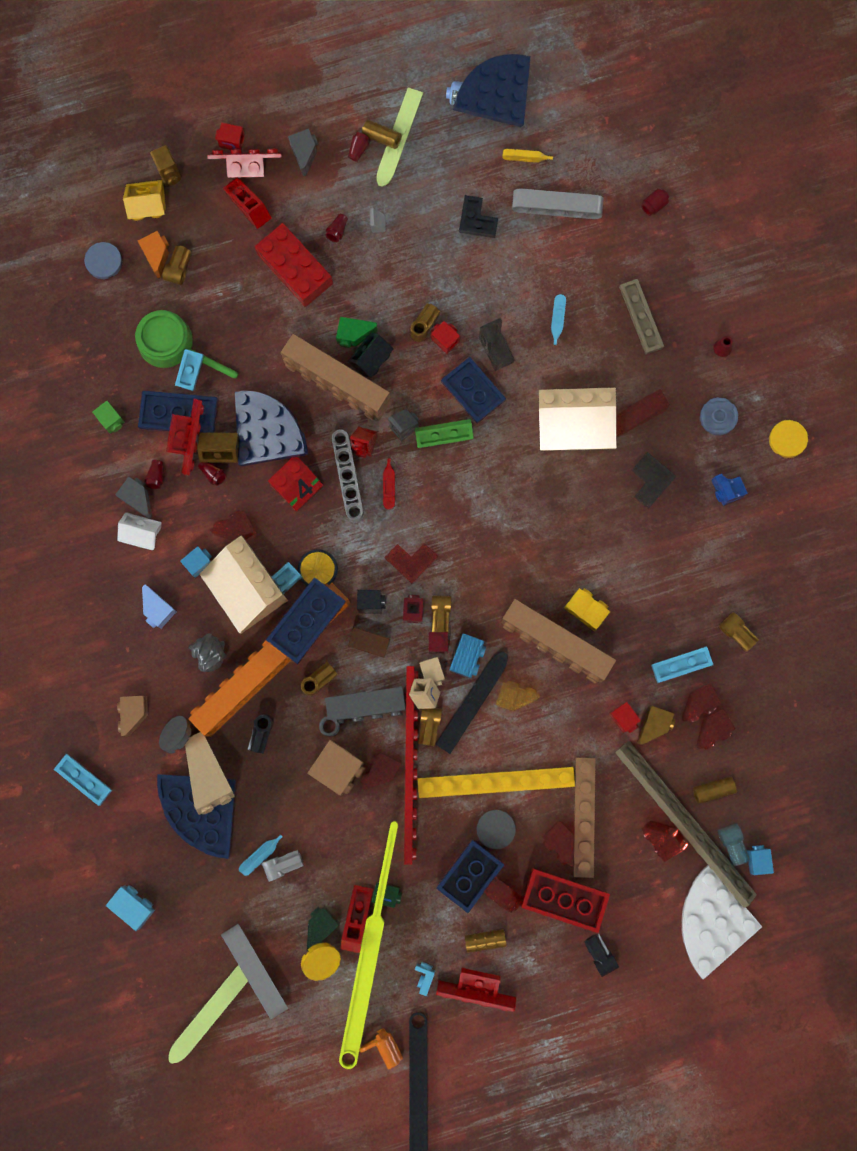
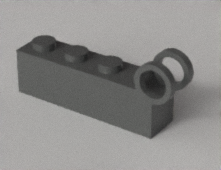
[319,687,406,736]

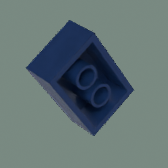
[436,839,504,913]

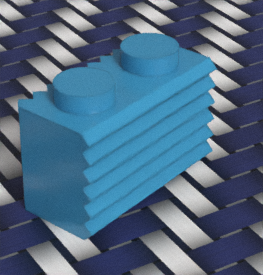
[449,634,486,679]

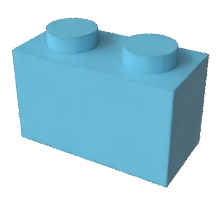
[106,885,155,931]

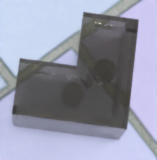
[479,318,515,371]
[632,452,677,509]

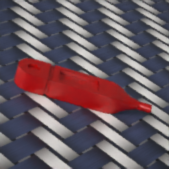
[383,458,395,510]

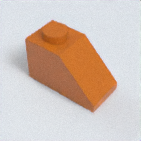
[138,231,169,278]

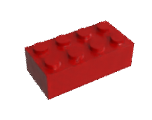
[254,223,333,307]
[520,868,610,933]

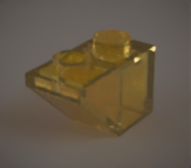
[495,681,540,712]

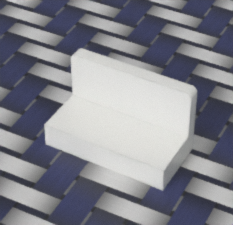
[117,512,162,550]

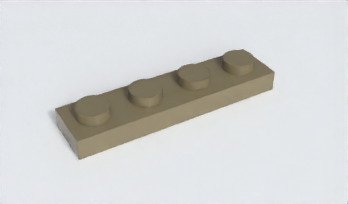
[619,279,664,355]

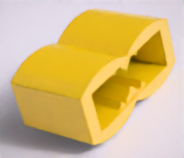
[564,588,610,631]

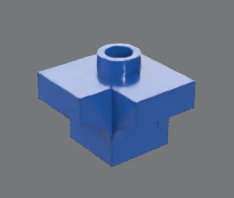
[711,474,748,506]

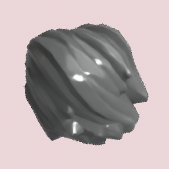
[188,633,227,672]

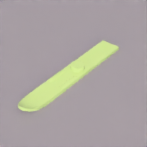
[377,88,423,187]
[169,965,248,1064]

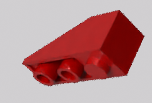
[350,426,378,458]

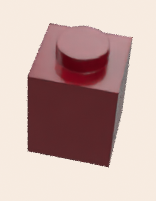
[429,632,448,654]

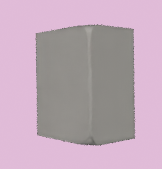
[370,208,386,233]

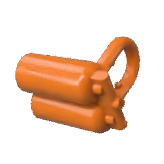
[359,1028,403,1069]

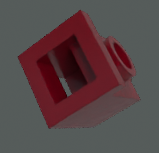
[403,595,424,624]

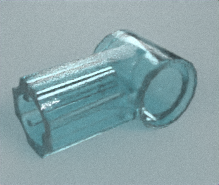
[718,823,750,866]

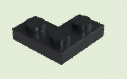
[459,195,498,238]

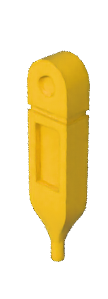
[502,149,553,162]

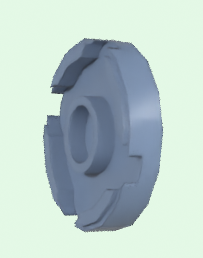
[84,242,123,279]
[700,397,738,436]

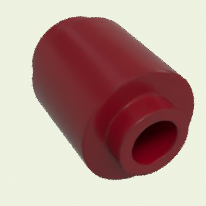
[641,188,669,216]

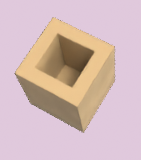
[419,657,445,687]
[409,679,440,709]

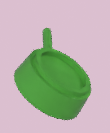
[135,310,238,378]

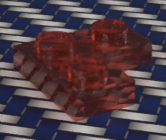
[384,543,438,584]

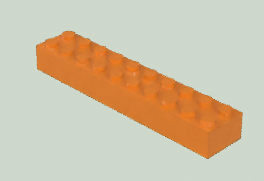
[188,583,351,737]

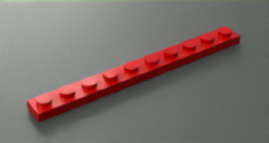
[404,666,418,865]

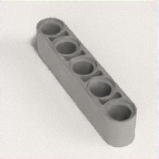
[512,189,603,219]
[332,430,364,523]
[221,924,288,1020]

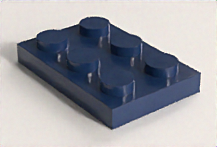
[441,357,506,424]

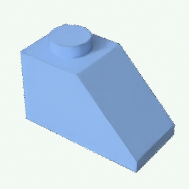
[142,585,177,629]

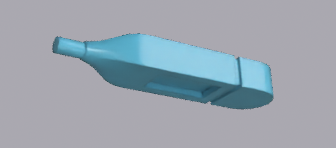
[551,294,566,345]
[239,835,283,876]

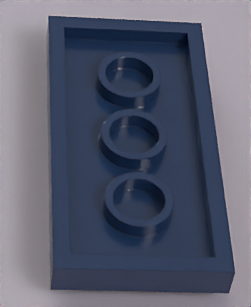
[138,391,218,434]
[266,577,346,664]

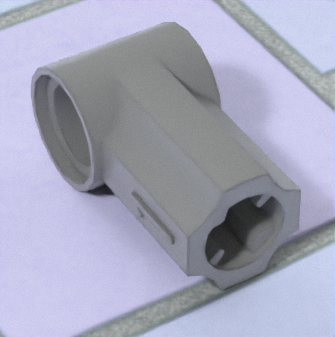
[262,850,304,882]

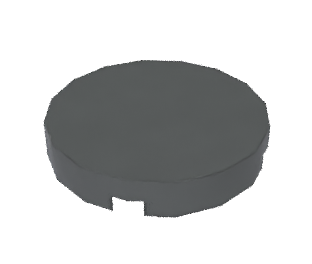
[159,716,192,754]
[477,810,516,849]

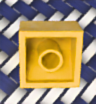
[123,180,166,220]

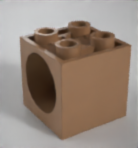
[308,740,365,796]

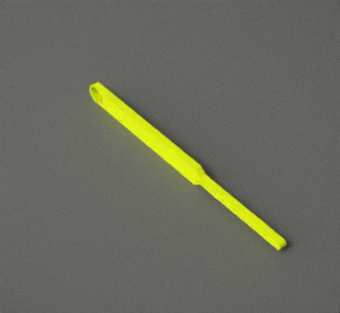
[339,821,398,1069]

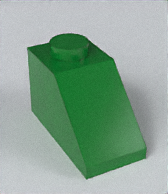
[336,317,378,348]

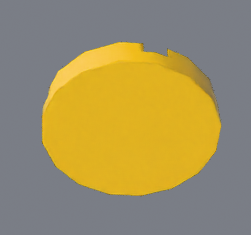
[769,420,808,458]
[301,942,341,981]

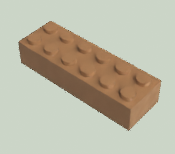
[281,334,391,421]
[501,599,616,684]

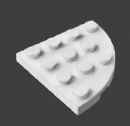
[682,865,762,979]

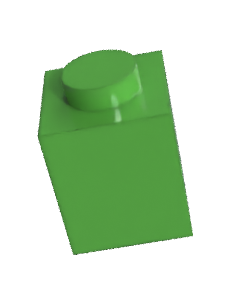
[92,401,125,433]

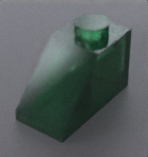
[307,906,340,952]

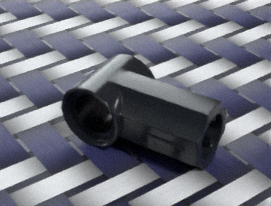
[247,714,274,754]
[584,933,619,977]

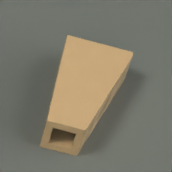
[185,732,235,815]

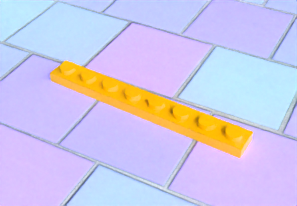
[417,767,575,798]

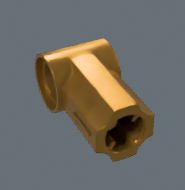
[163,246,191,285]
[411,303,440,342]
[431,595,451,632]
[719,612,759,652]
[301,662,338,696]
[418,708,442,746]

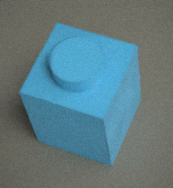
[180,546,212,578]
[747,845,774,875]

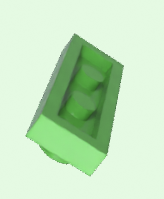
[415,419,473,448]

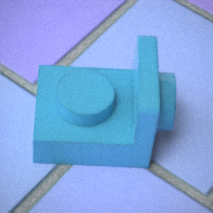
[415,962,435,996]

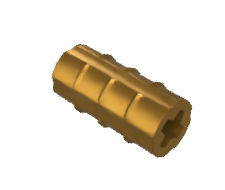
[362,120,402,149]
[693,777,737,804]
[465,929,507,953]

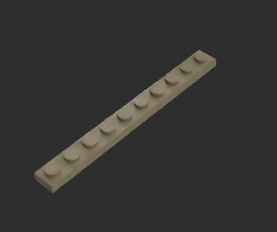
[615,741,757,908]

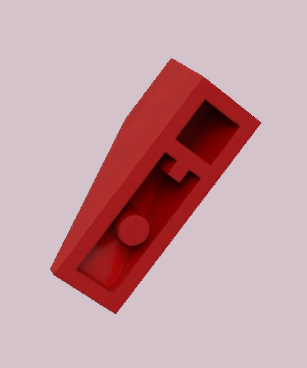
[223,177,272,229]
[341,885,373,953]

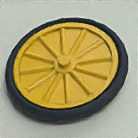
[297,549,338,586]

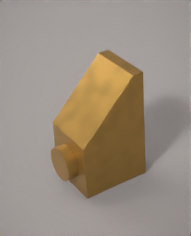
[637,706,676,745]

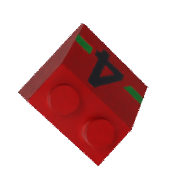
[268,457,323,512]

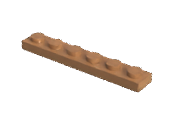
[573,758,595,878]

